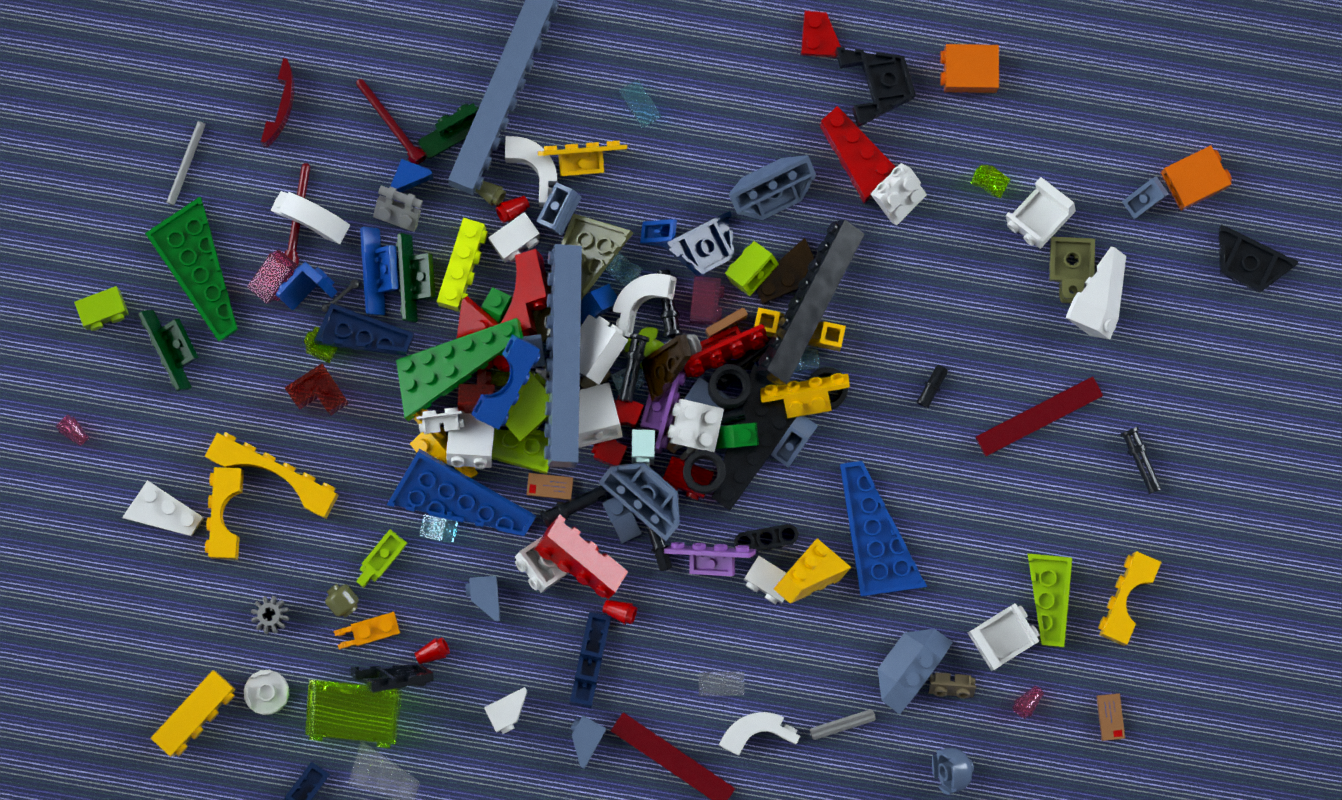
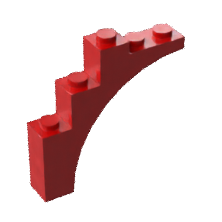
[478,249,551,372]

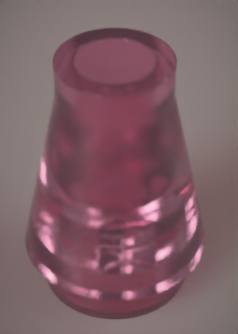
[56,414,89,446]
[1012,685,1044,719]

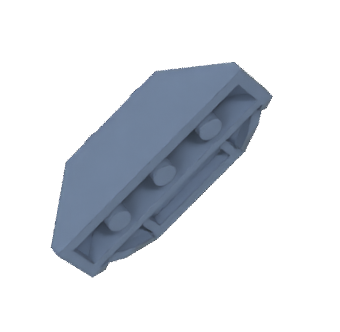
[729,155,816,220]
[598,462,680,541]
[877,629,953,715]

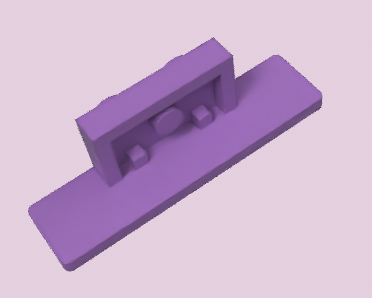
[640,369,686,454]
[664,542,756,576]

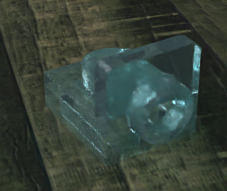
[419,514,458,543]

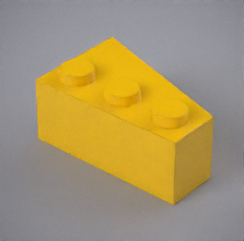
[774,538,851,604]

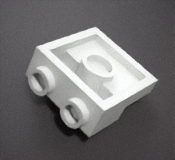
[871,163,927,225]
[668,399,724,452]
[515,537,569,593]

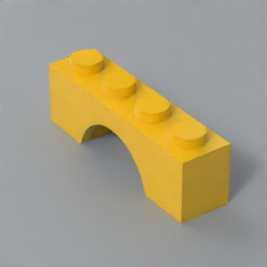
[754,307,846,352]
[205,467,244,560]
[1098,551,1161,646]

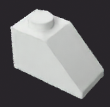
[484,687,527,734]

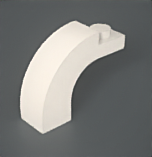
[505,136,558,207]
[271,191,350,244]
[613,274,677,338]
[718,712,800,756]

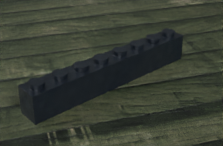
[756,219,864,385]

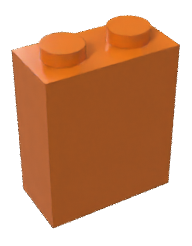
[940,44,999,93]
[1161,145,1232,211]

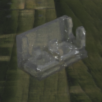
[698,672,744,696]

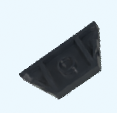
[1219,224,1298,293]

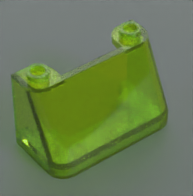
[305,680,402,748]

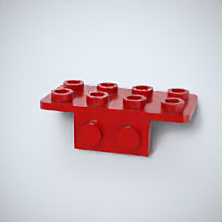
[684,324,768,377]

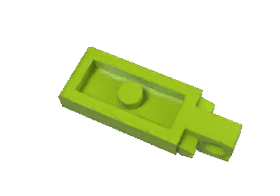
[356,529,408,588]

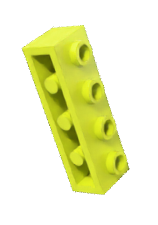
[437,218,488,312]

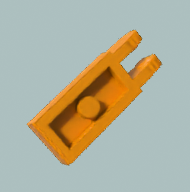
[334,612,401,650]

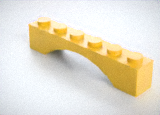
[205,432,339,519]

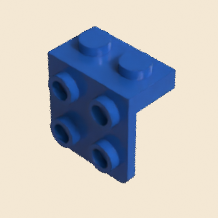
[276,261,338,310]

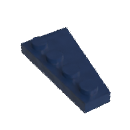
[314,303,414,356]

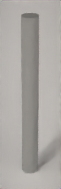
[166,121,206,206]

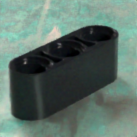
[734,524,799,552]

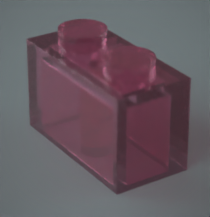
[247,250,298,304]
[689,276,725,325]

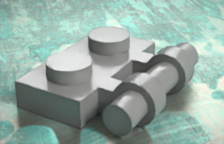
[373,185,423,232]

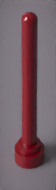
[356,79,427,165]
[281,163,310,267]

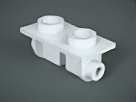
[417,407,465,434]

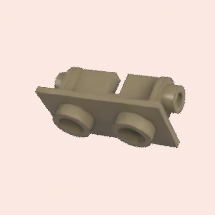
[928,672,976,699]

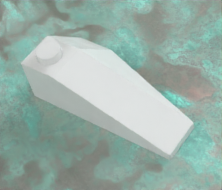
[1066,247,1126,339]

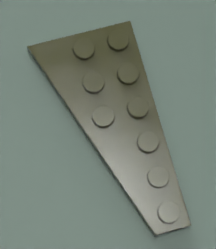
[533,213,633,343]

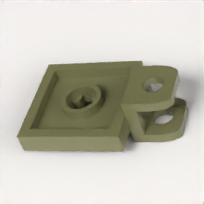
[1049,237,1095,303]

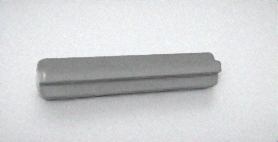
[810,709,876,740]

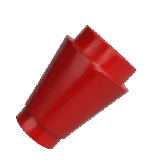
[495,195,530,223]
[602,600,637,625]
[415,637,450,665]

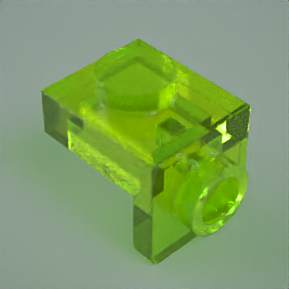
[971,165,1011,198]
[304,326,339,363]

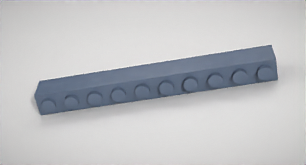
[448,0,559,195]
[544,244,582,468]

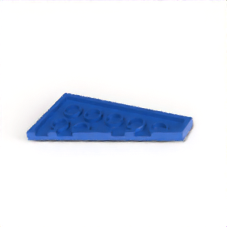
[387,449,536,536]
[840,461,927,597]

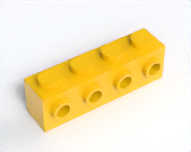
[151,670,236,757]

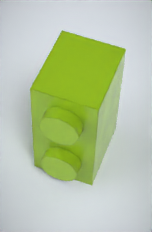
[725,241,779,297]
[74,286,129,331]

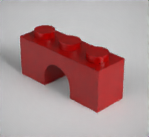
[591,395,644,466]

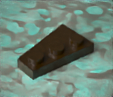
[755,238,814,305]

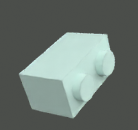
[632,429,655,467]

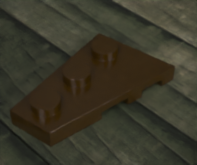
[641,335,692,402]

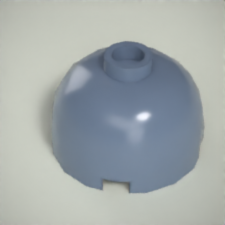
[932,748,974,795]

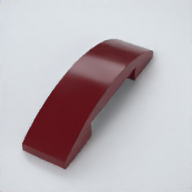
[261,58,294,147]

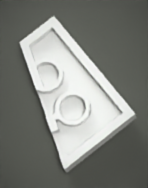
[122,480,204,536]

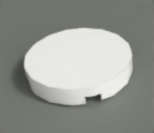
[244,670,289,715]

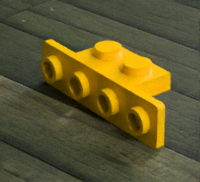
[537,140,627,176]
[760,373,850,418]
[410,409,478,478]

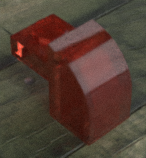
[458,367,496,414]

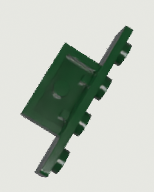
[418,103,480,159]
[396,233,435,323]
[139,310,199,391]

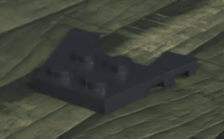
[835,47,916,127]
[351,664,434,692]

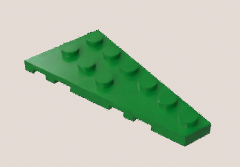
[145,196,238,342]
[396,318,523,422]

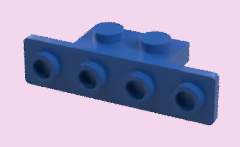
[360,227,399,316]

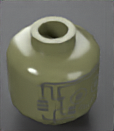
[325,584,359,618]

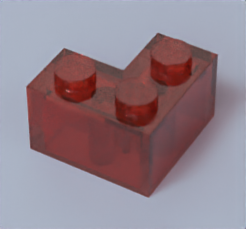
[285,363,349,416]

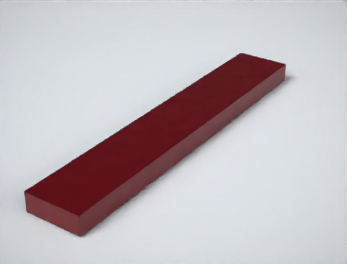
[975,376,1103,457]
[611,712,735,800]

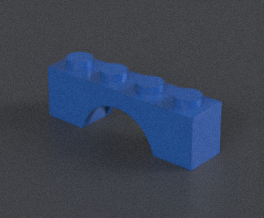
[471,334,540,430]

